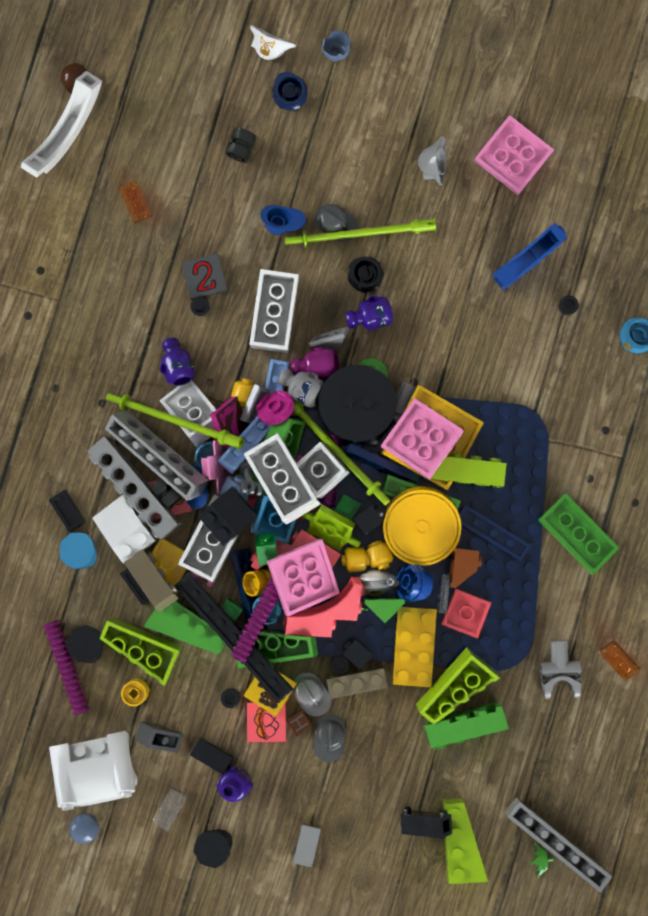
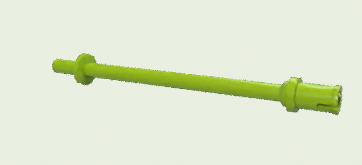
[285,218,436,248]
[287,392,390,505]
[106,393,244,449]

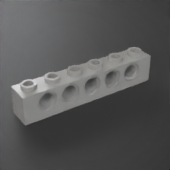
[105,410,209,501]
[87,436,182,540]
[504,797,612,893]

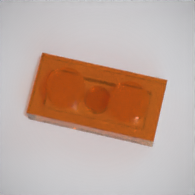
[118,180,152,223]
[599,640,641,681]

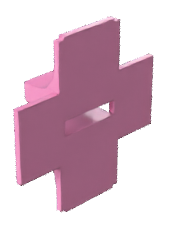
[201,440,234,494]

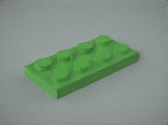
[538,493,619,575]

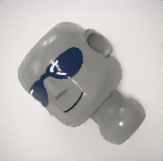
[278,369,324,408]

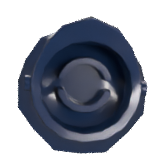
[272,72,308,111]

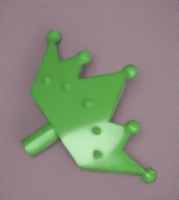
[530,842,554,878]

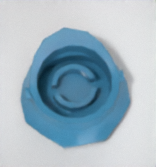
[619,318,648,354]
[60,532,97,569]

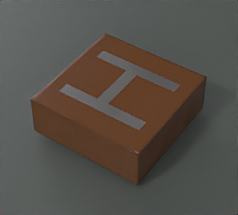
[286,709,313,737]

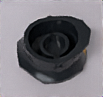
[348,257,384,293]
[66,625,104,663]
[193,829,233,868]

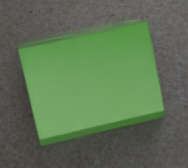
[364,597,405,623]

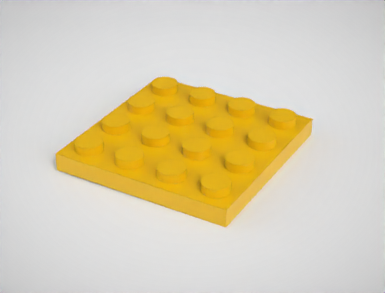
[382,385,484,490]

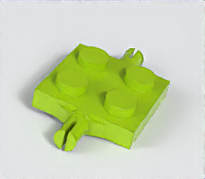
[302,504,361,551]

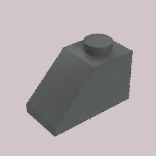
[134,721,183,753]

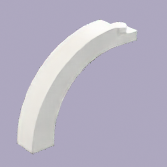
[21,71,102,178]

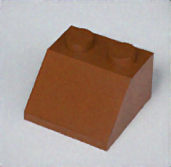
[448,548,482,588]

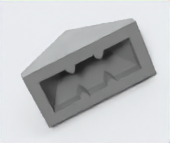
[309,327,349,351]

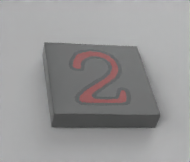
[181,254,228,300]

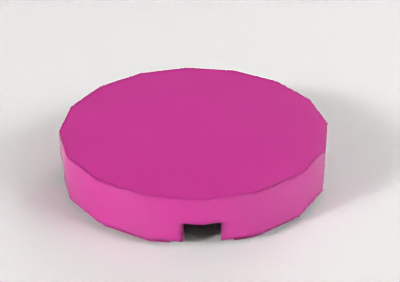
[256,390,294,426]

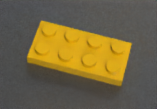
[392,607,437,687]

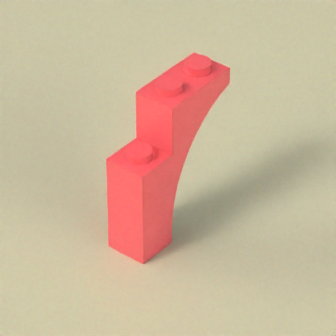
[250,529,341,570]
[283,577,365,637]

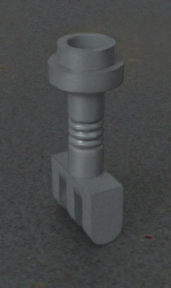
[239,461,262,496]

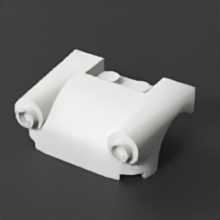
[49,731,138,811]

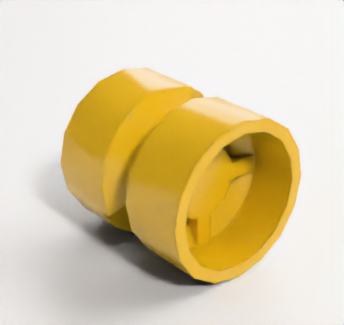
[242,568,271,597]
[121,678,150,706]

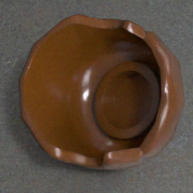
[61,63,88,94]

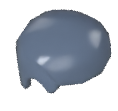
[322,31,351,62]
[69,813,99,844]

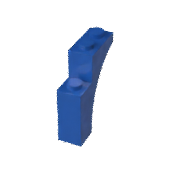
[492,223,567,291]

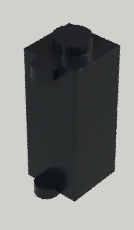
[400,806,452,838]

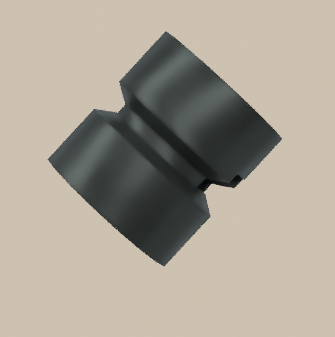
[225,127,257,163]
[150,478,183,509]

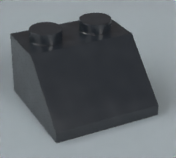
[198,486,258,546]

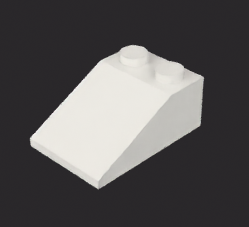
[159,381,216,448]
[92,495,157,564]

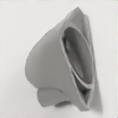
[418,136,446,185]

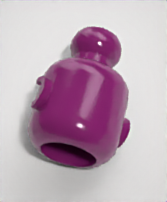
[291,347,339,382]

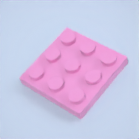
[474,115,554,195]
[381,398,464,480]
[267,539,340,616]

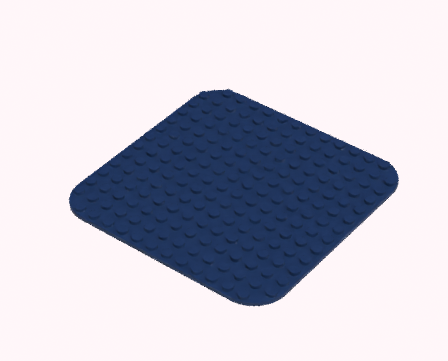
[267,397,549,671]

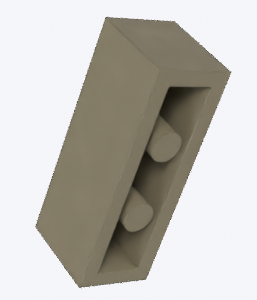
[124,549,178,613]
[326,666,388,699]

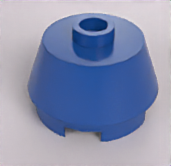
[396,564,433,602]

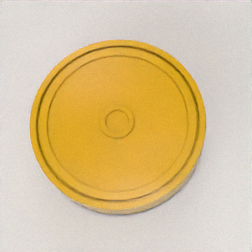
[383,486,461,566]

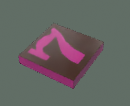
[210,396,248,449]

